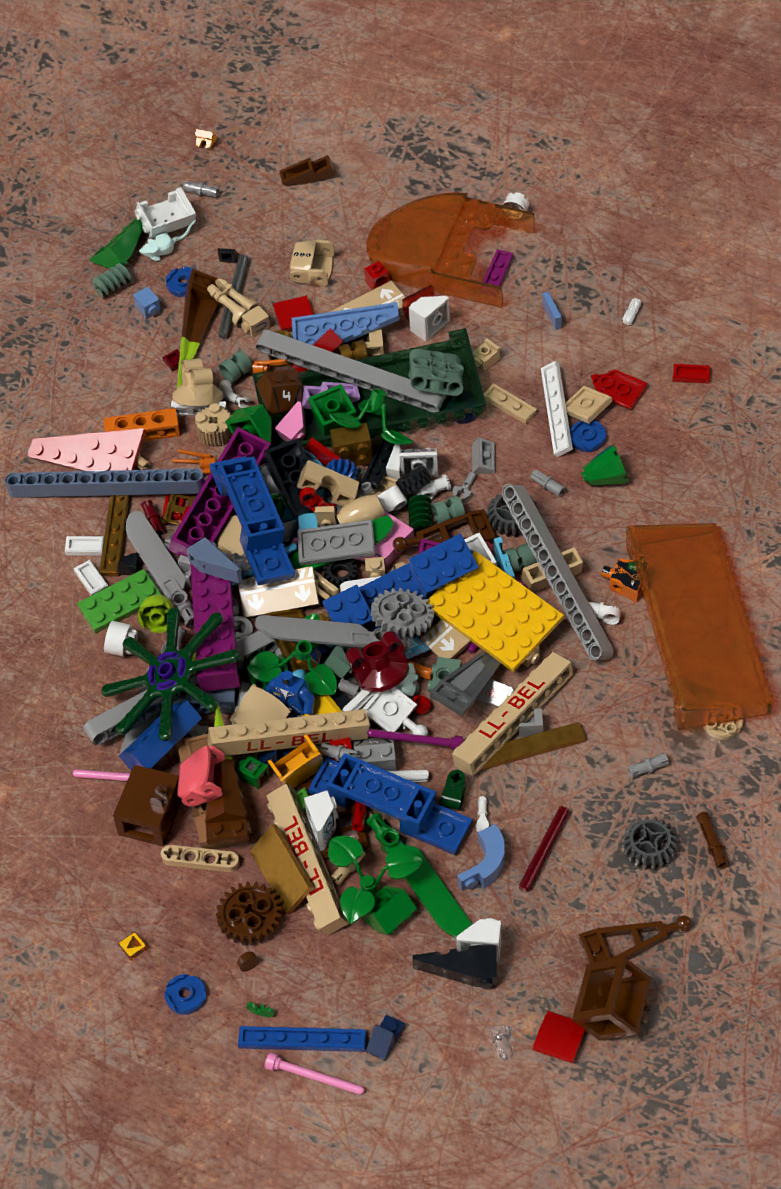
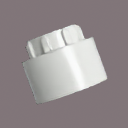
[104,620,138,657]

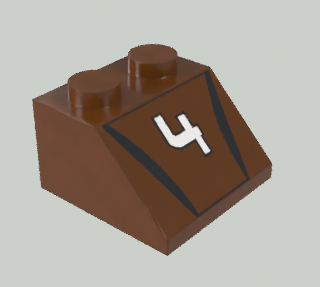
[256,369,302,415]

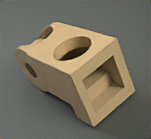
[365,328,384,358]

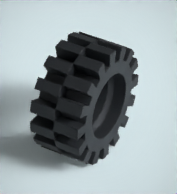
[396,466,432,496]
[323,559,358,589]

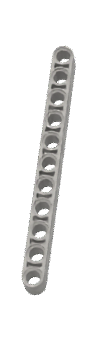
[256,330,446,413]
[502,484,613,660]
[83,631,278,745]

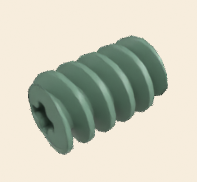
[92,263,132,298]

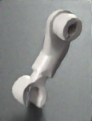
[219,380,251,408]

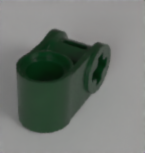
[440,770,466,810]

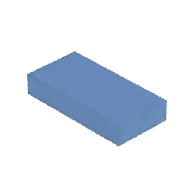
[542,292,562,330]

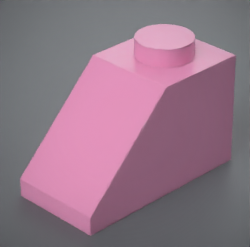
[275,401,307,442]

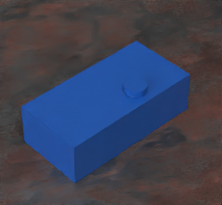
[119,700,202,771]

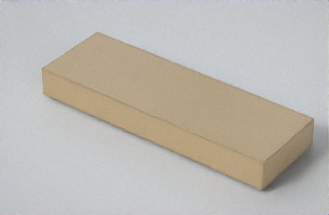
[482,383,537,424]

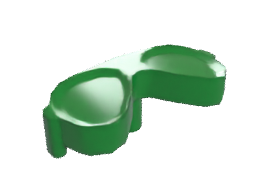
[246,1002,276,1018]

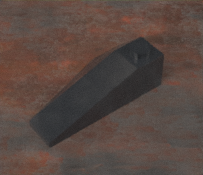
[263,438,311,517]
[412,945,497,989]

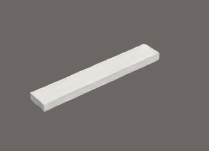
[541,361,573,457]

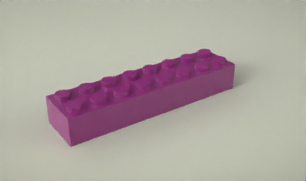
[169,427,271,557]
[190,554,240,691]

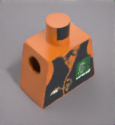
[601,559,649,602]

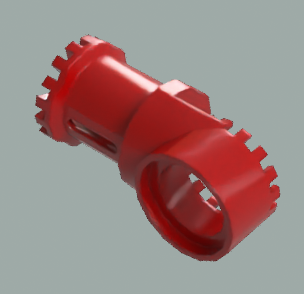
[299,487,336,512]

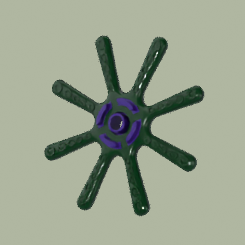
[101,607,239,742]

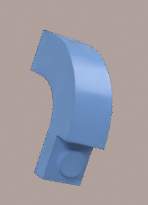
[457,824,505,891]

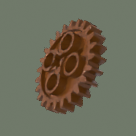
[216,881,283,945]

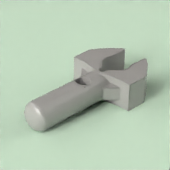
[452,472,476,503]

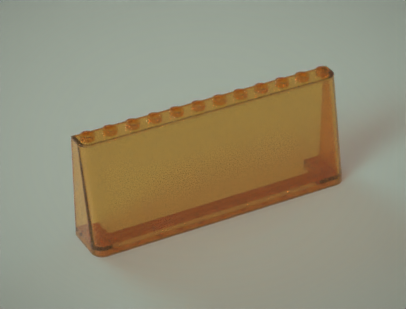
[626,523,775,730]

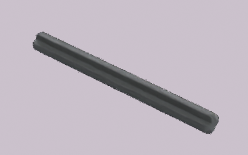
[218,254,249,339]

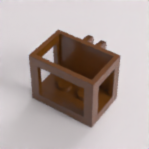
[113,765,182,847]
[572,957,652,1041]

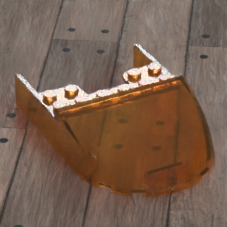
[366,192,535,308]

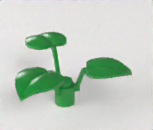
[329,389,414,444]
[247,613,337,695]
[328,836,423,924]

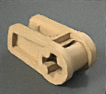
[314,571,339,603]

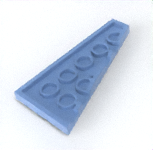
[292,302,400,345]

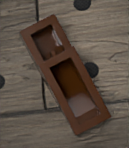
[279,155,336,185]

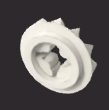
[235,616,253,642]

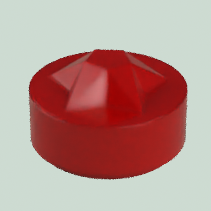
[412,695,431,715]

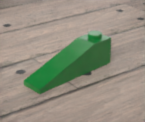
[89,218,143,269]

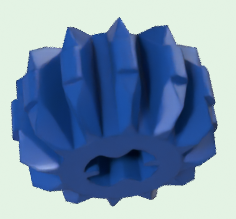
[327,457,357,480]

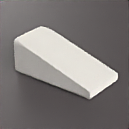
[386,444,401,480]

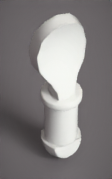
[476,796,489,832]

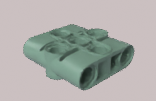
[408,349,464,396]

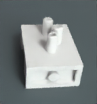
[135,187,196,239]

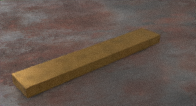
[99,495,130,577]
[479,722,585,771]

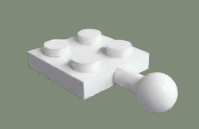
[363,687,428,736]

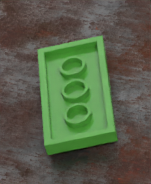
[77,569,162,634]

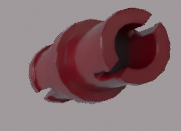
[141,500,165,536]

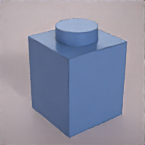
[133,287,161,319]

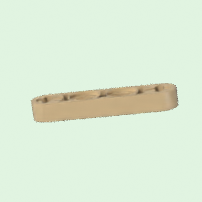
[161,845,239,872]

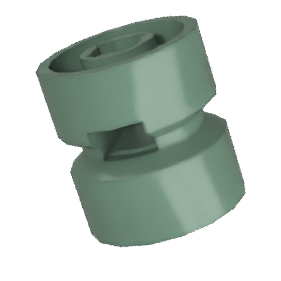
[218,350,253,383]
[431,495,465,524]
[503,543,536,573]

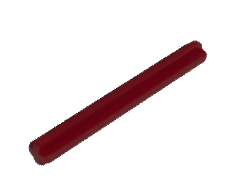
[519,806,569,892]

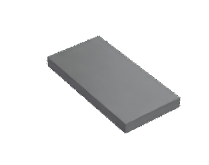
[297,520,375,566]

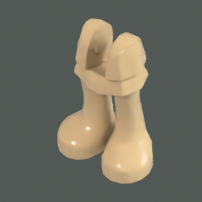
[207,278,259,327]

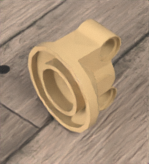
[172,358,223,406]

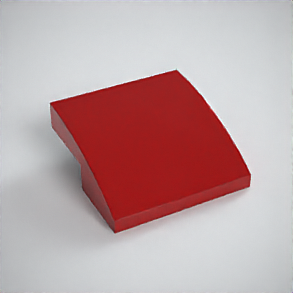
[532,1011,586,1064]

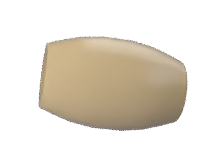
[336,494,386,524]

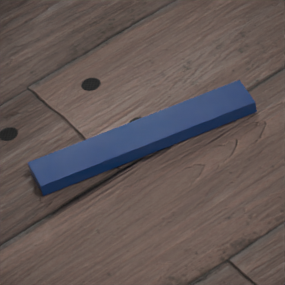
[238,1026,367,1052]

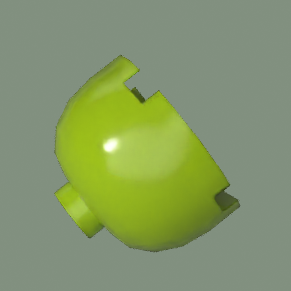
[138,595,175,633]

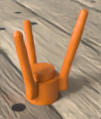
[253,359,289,379]
[172,449,215,474]

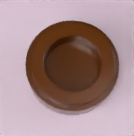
[237,952,259,972]

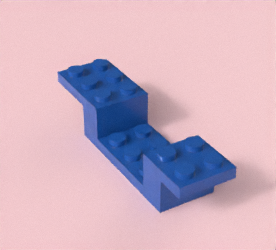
[210,456,295,586]
[322,533,478,628]
[308,753,472,855]

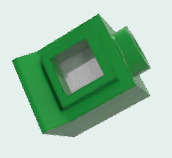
[237,755,270,789]

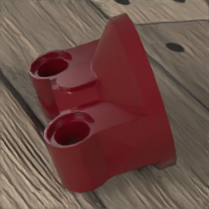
[345,631,410,692]

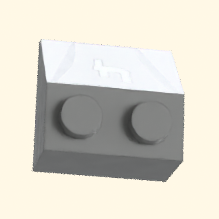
[354,738,396,771]

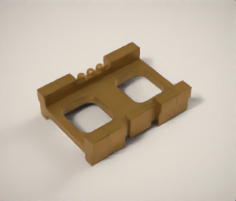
[162,494,196,525]

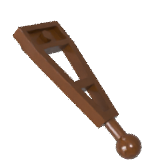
[393,509,496,552]
[579,915,692,964]

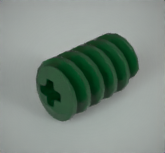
[408,495,433,536]

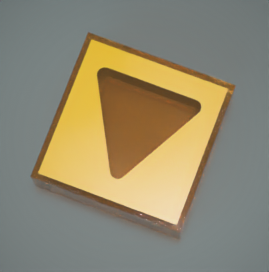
[118,931,147,961]

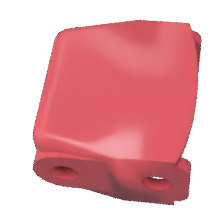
[178,745,225,806]

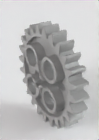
[370,588,434,638]

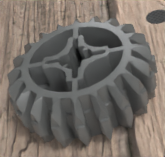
[487,494,538,537]
[622,816,678,870]

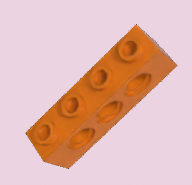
[103,408,180,442]

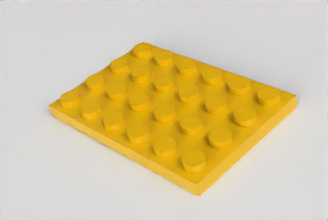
[428,551,564,673]

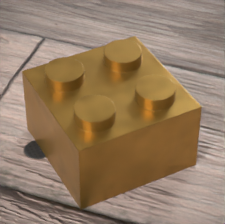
[330,423,372,466]

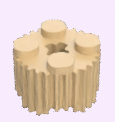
[195,404,232,446]

